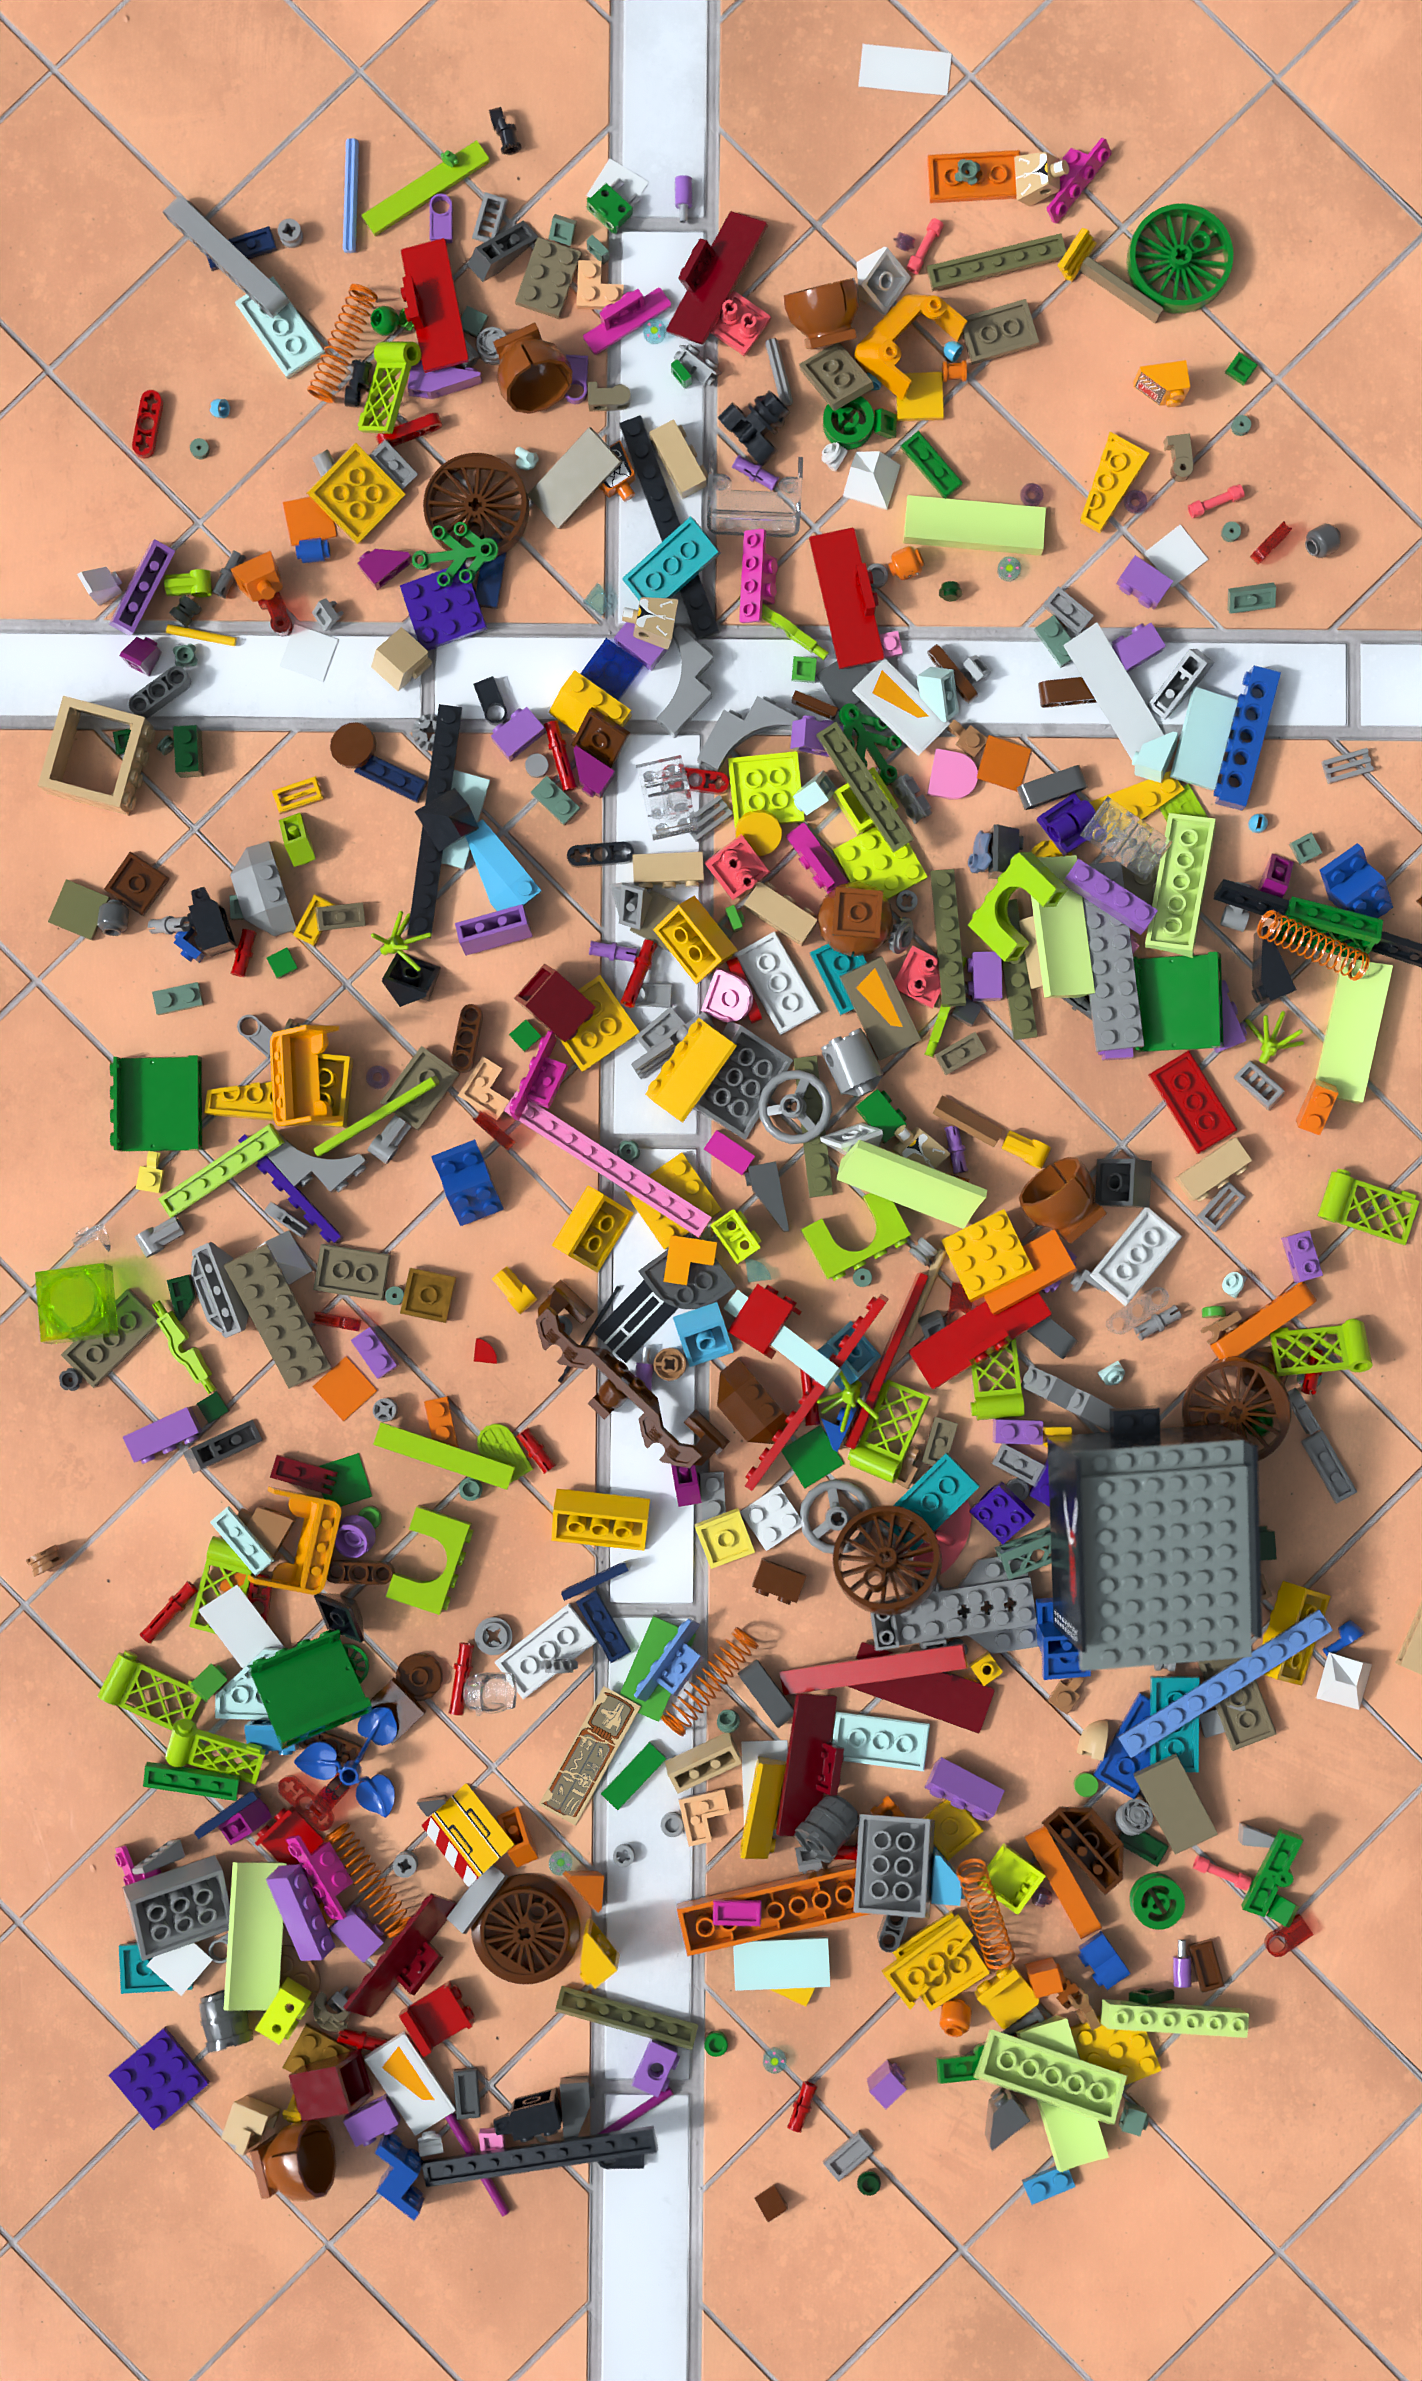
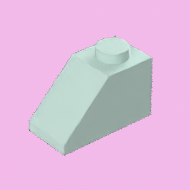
[917,667,959,722]
[1132,732,1178,783]
[793,770,837,816]

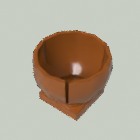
[784,278,859,349]
[493,322,573,414]
[817,881,893,957]
[1019,1157,1107,1244]
[250,2120,336,2201]

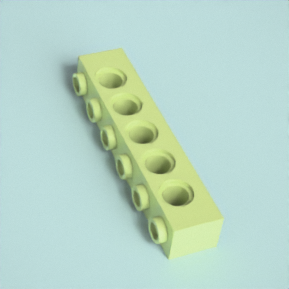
[1101,1999,1249,2038]

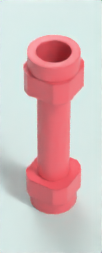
[906,218,944,274]
[1188,484,1245,518]
[1193,1855,1251,1891]

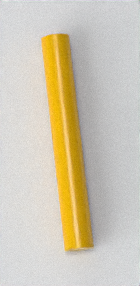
[166,624,237,647]

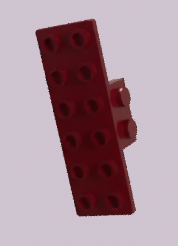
[666,211,768,345]
[847,1642,995,1734]
[776,1694,844,1836]
[343,1893,457,2018]

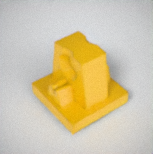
[282,2094,302,2123]

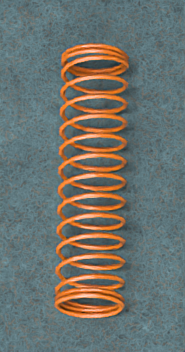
[307,284,378,403]
[1257,910,1370,981]
[661,1627,759,1736]
[323,1822,410,1938]
[956,1858,1015,1970]

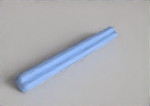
[343,138,359,253]

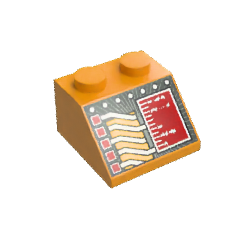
[1133,360,1190,407]

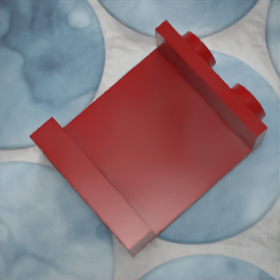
[727,1284,802,1359]
[255,1806,325,1865]
[399,1981,475,2057]

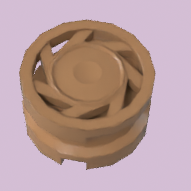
[653,1348,686,1381]
[26,1545,64,1577]

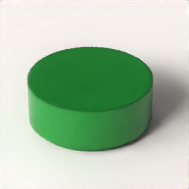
[704,2031,728,2057]

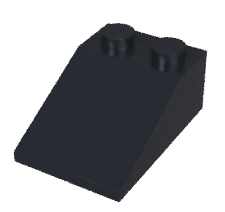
[1252,926,1296,1007]

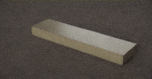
[1080,256,1163,323]

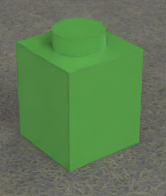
[189,1663,228,1702]

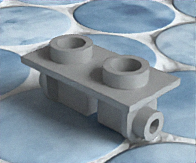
[674,344,722,386]
[891,773,932,824]

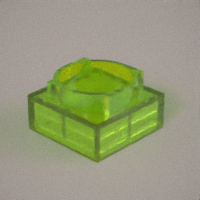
[35,1263,118,1345]

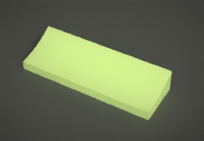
[903,495,1046,556]
[1145,813,1216,958]
[1031,855,1095,998]
[1316,957,1393,1104]
[836,1140,988,1229]
[224,1861,287,2011]
[1016,2015,1109,2172]
[974,2029,1127,2124]

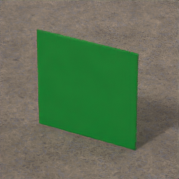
[781,1425,844,1489]
[319,1453,372,1507]

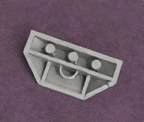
[230,841,296,936]
[191,1242,249,1338]

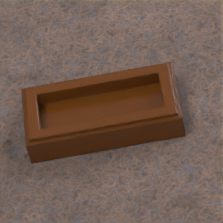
[792,690,838,721]
[1188,1939,1225,1993]

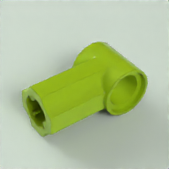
[164,569,212,598]

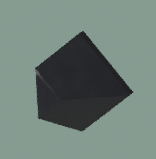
[415,788,479,852]
[382,953,441,1007]
[314,1593,364,1643]

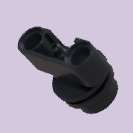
[717,390,790,466]

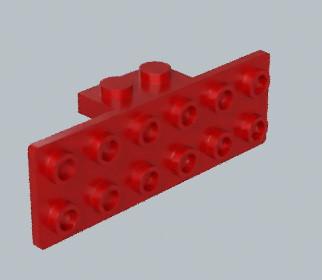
[400,238,469,373]
[809,528,884,669]
[909,1292,1052,1390]

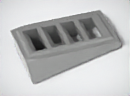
[472,192,508,242]
[1234,1061,1285,1111]
[1238,1823,1276,1848]
[132,1839,185,1874]

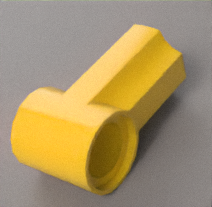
[1001,1130,1051,1169]
[492,1266,538,1315]

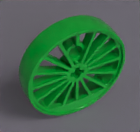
[1127,203,1234,313]

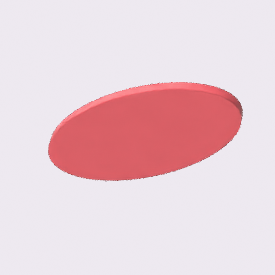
[913,1500,972,1575]

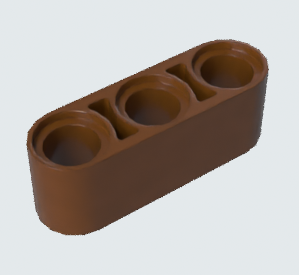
[1038,677,1097,708]
[451,1004,483,1073]
[327,1560,395,1585]

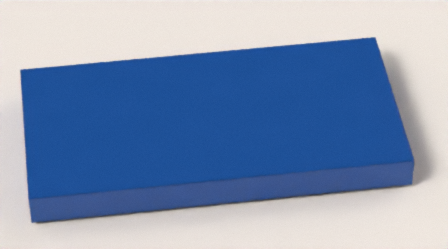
[1093,1693,1150,1799]

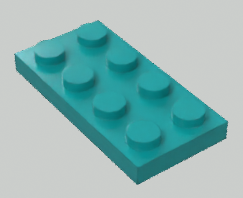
[622,516,721,602]
[883,1452,980,1551]
[1150,1676,1199,1772]

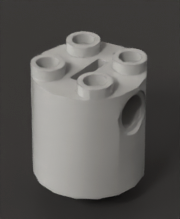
[821,1028,884,1097]

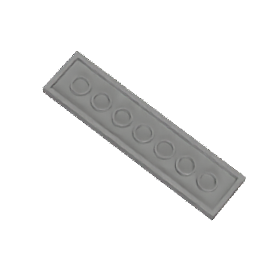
[1082,861,1144,1052]

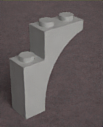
[657,626,713,738]
[697,696,799,772]
[267,1130,368,1193]
[1021,1366,1114,1432]

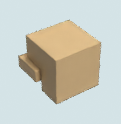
[371,627,432,692]
[221,2095,281,2156]

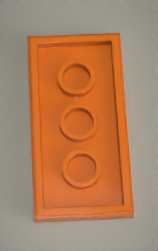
[927,150,1020,203]
[984,1229,1077,1316]

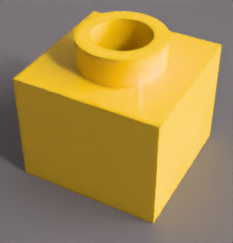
[969,1651,1003,1686]

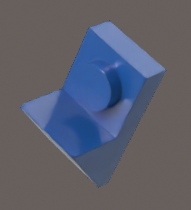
[821,1407,857,1452]

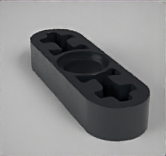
[567,841,634,868]

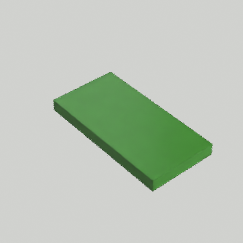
[619,1615,696,1722]

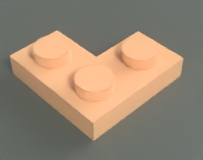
[577,260,624,310]
[458,1056,510,1121]
[678,1788,730,1847]

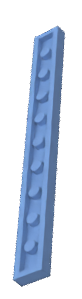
[1118,1609,1333,1758]

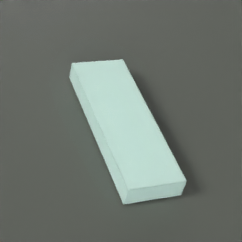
[210,1506,275,1576]

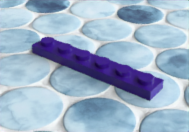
[238,1134,344,1243]

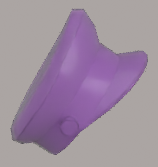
[335,1515,376,1558]

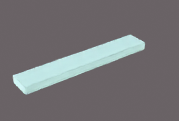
[724,1290,841,1388]

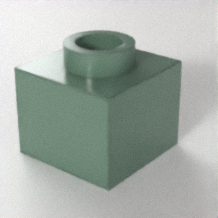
[1119,2101,1149,2136]

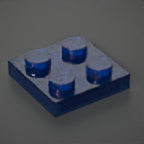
[580,638,644,701]

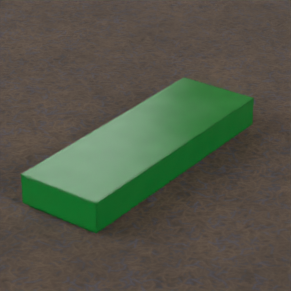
[900,431,963,499]
[601,1741,667,1811]

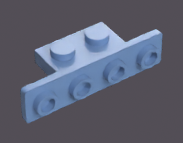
[634,1618,704,1701]

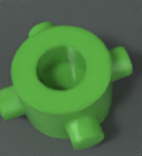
[441,150,459,167]

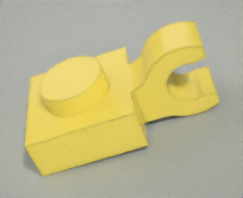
[136,1151,165,1193]

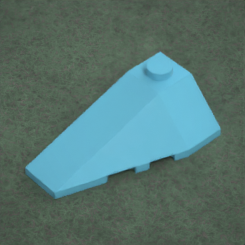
[466,819,541,911]

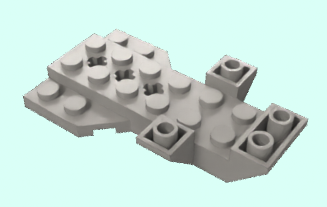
[870,1555,1038,1654]

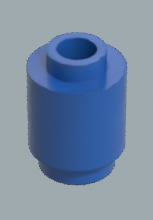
[295,537,331,564]

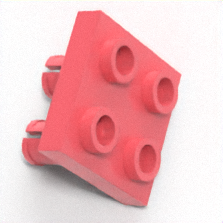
[710,290,771,357]
[704,834,770,900]
[894,946,941,1009]

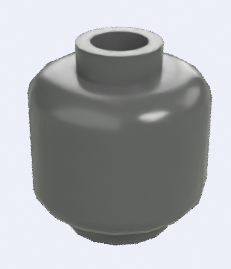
[1305,523,1341,558]
[97,900,129,936]

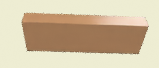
[933,1095,1003,1147]

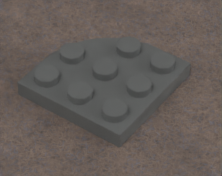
[638,1233,736,1310]

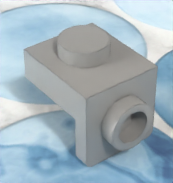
[1070,1269,1106,1292]

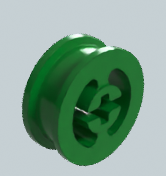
[823,396,874,450]
[1129,1873,1185,1930]

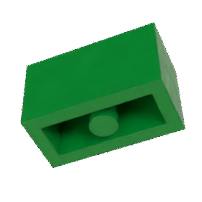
[855,1089,907,1144]

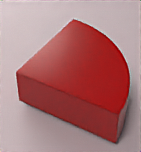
[474,1338,497,1364]

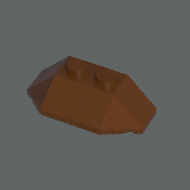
[717,1358,798,1444]
[1041,1807,1124,1895]

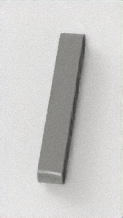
[163,195,290,318]

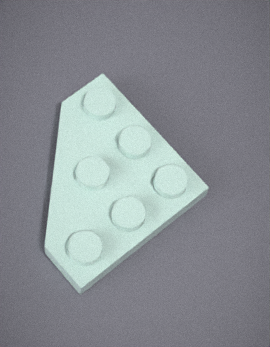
[215,1648,289,1720]

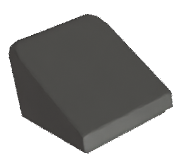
[951,998,982,1027]
[918,1310,946,1339]
[416,1795,447,1817]

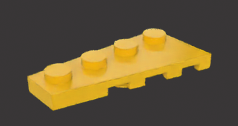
[1080,432,1150,533]
[1089,771,1185,844]
[204,1082,274,1121]
[881,1914,974,2010]

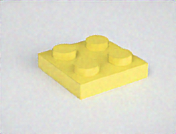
[694,1508,755,1569]

